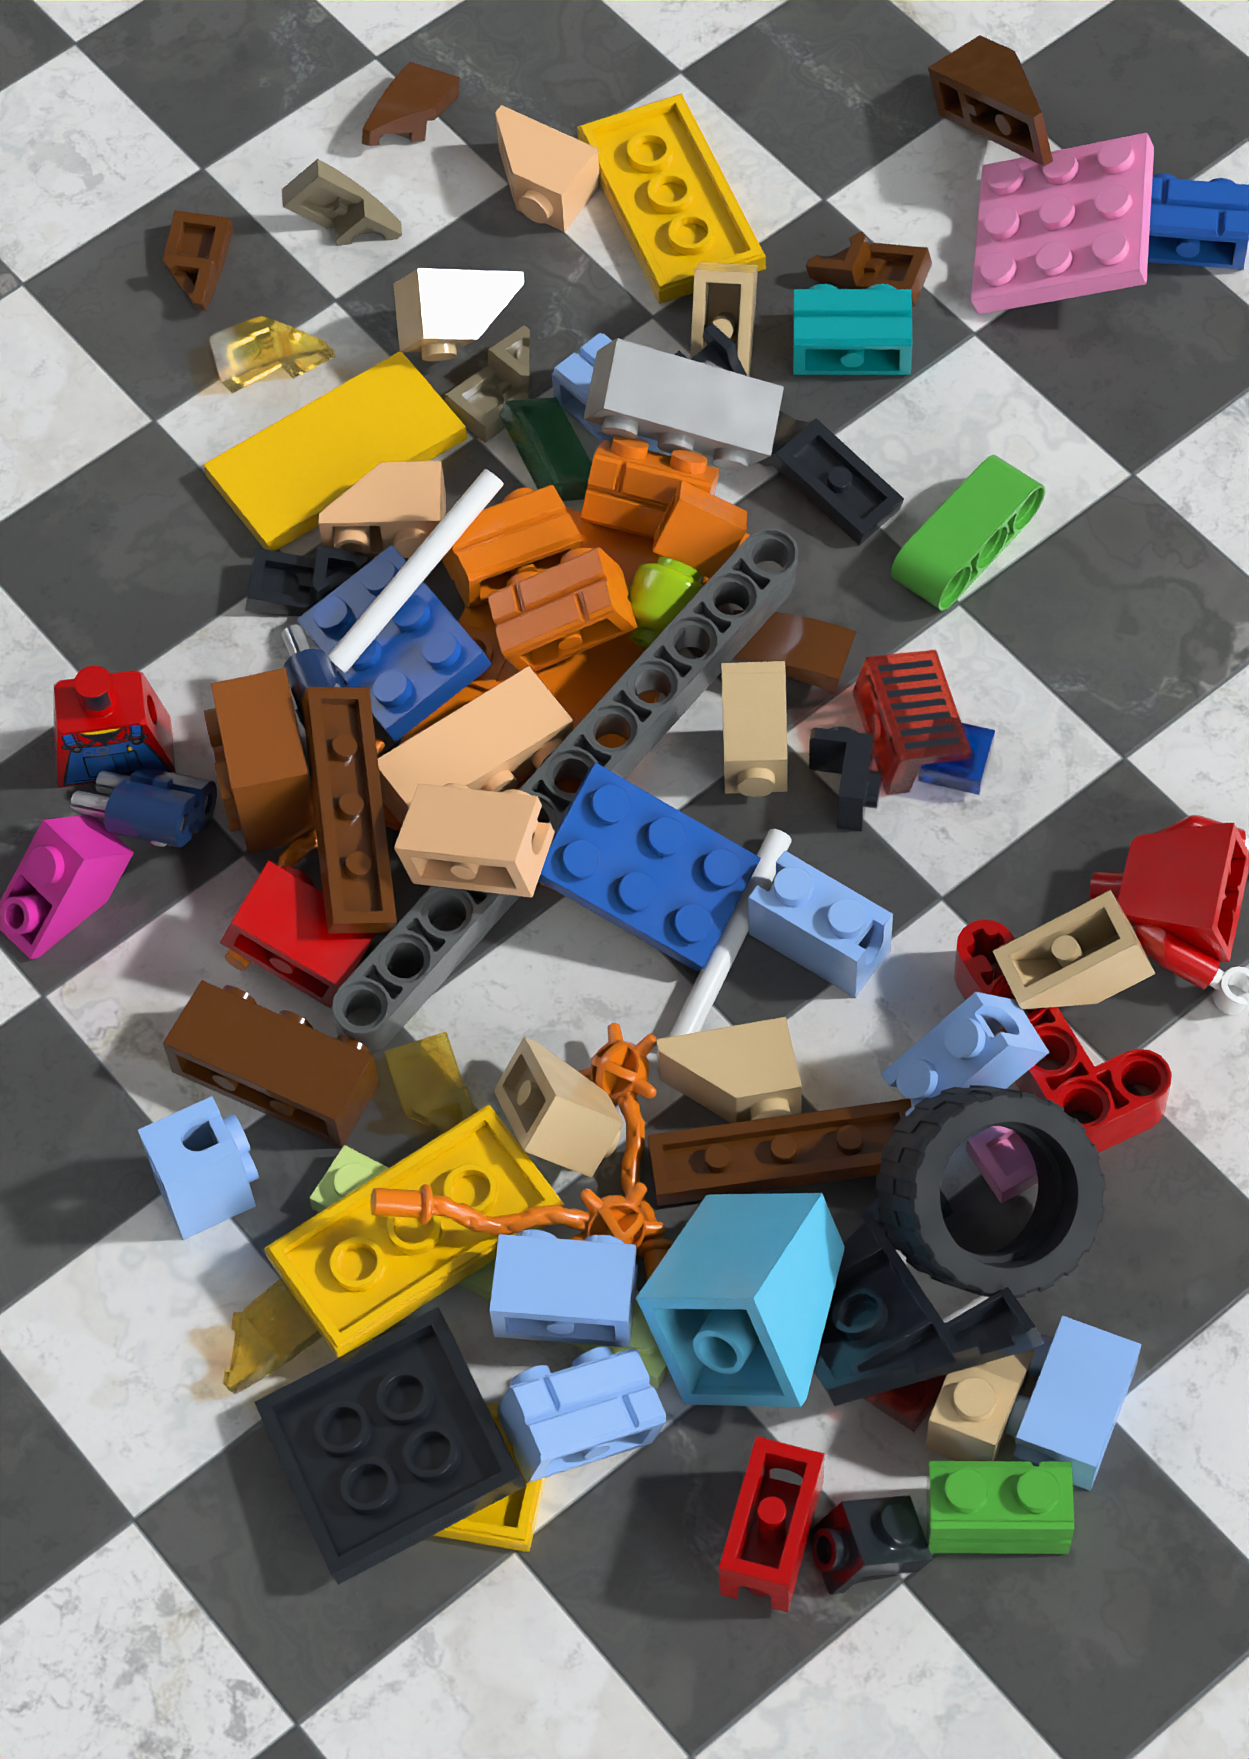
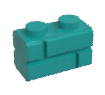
[793,284,912,375]

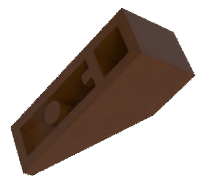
[928,35,1053,166]

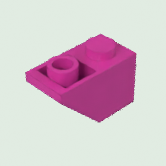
[0,815,134,959]

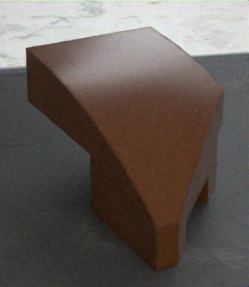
[361,62,460,146]
[162,210,234,311]
[806,231,932,307]

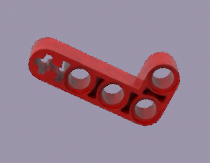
[954,919,1172,1153]

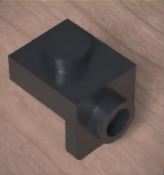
[809,727,882,831]
[809,1495,933,1594]

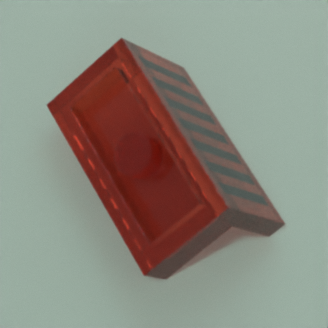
[852,649,972,795]

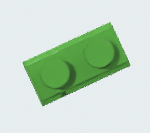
[926,1461,1074,1554]

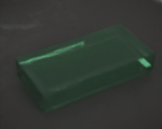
[499,397,592,502]

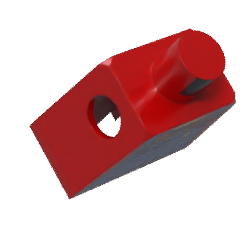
[53,665,176,788]

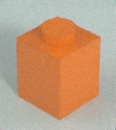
[653,480,750,579]

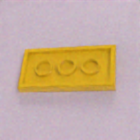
[577,93,766,304]
[203,351,467,551]
[264,1105,565,1358]

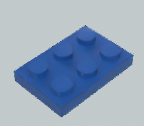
[297,545,493,742]
[538,762,761,972]

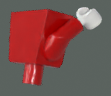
[1090,815,1249,1015]

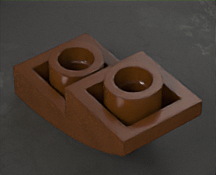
[730,610,857,693]

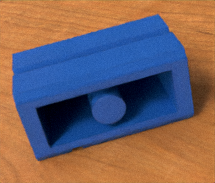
[1148,173,1249,270]

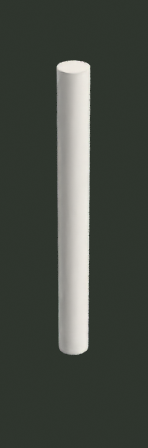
[328,469,504,674]
[669,829,792,1037]

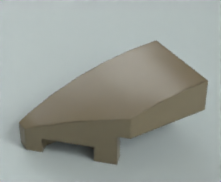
[281,159,402,246]
[445,325,530,443]

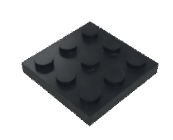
[254,1307,526,1585]

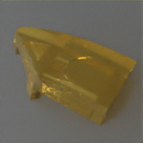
[209,316,336,393]
[384,1032,476,1133]
[223,1278,322,1394]

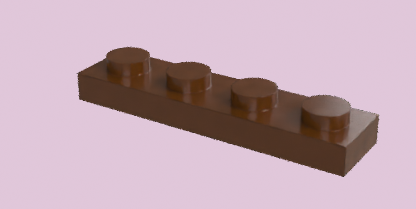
[302,687,397,933]
[647,1098,912,1206]

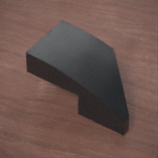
[245,545,369,617]

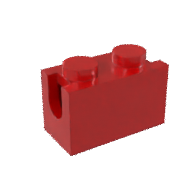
[220,860,376,1009]
[719,1436,825,1613]

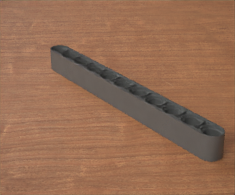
[332,527,799,1053]

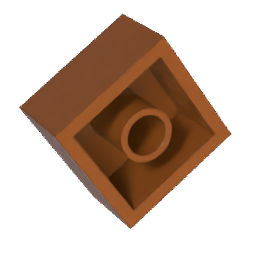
[204,668,316,853]

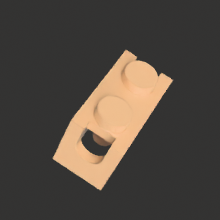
[394,783,555,897]

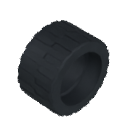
[875,1085,1106,1298]

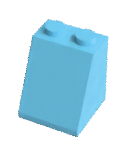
[636,1193,845,1407]

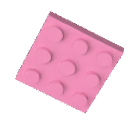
[971,133,1154,314]

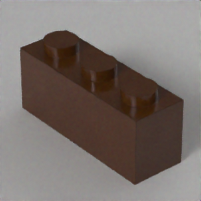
[163,980,379,1148]

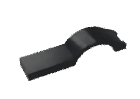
[674,323,904,546]

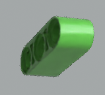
[890,454,1046,611]

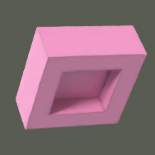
[966,1126,1038,1203]

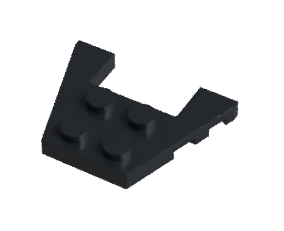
[813,1189,1043,1406]

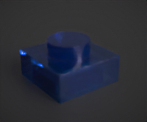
[918,718,995,795]

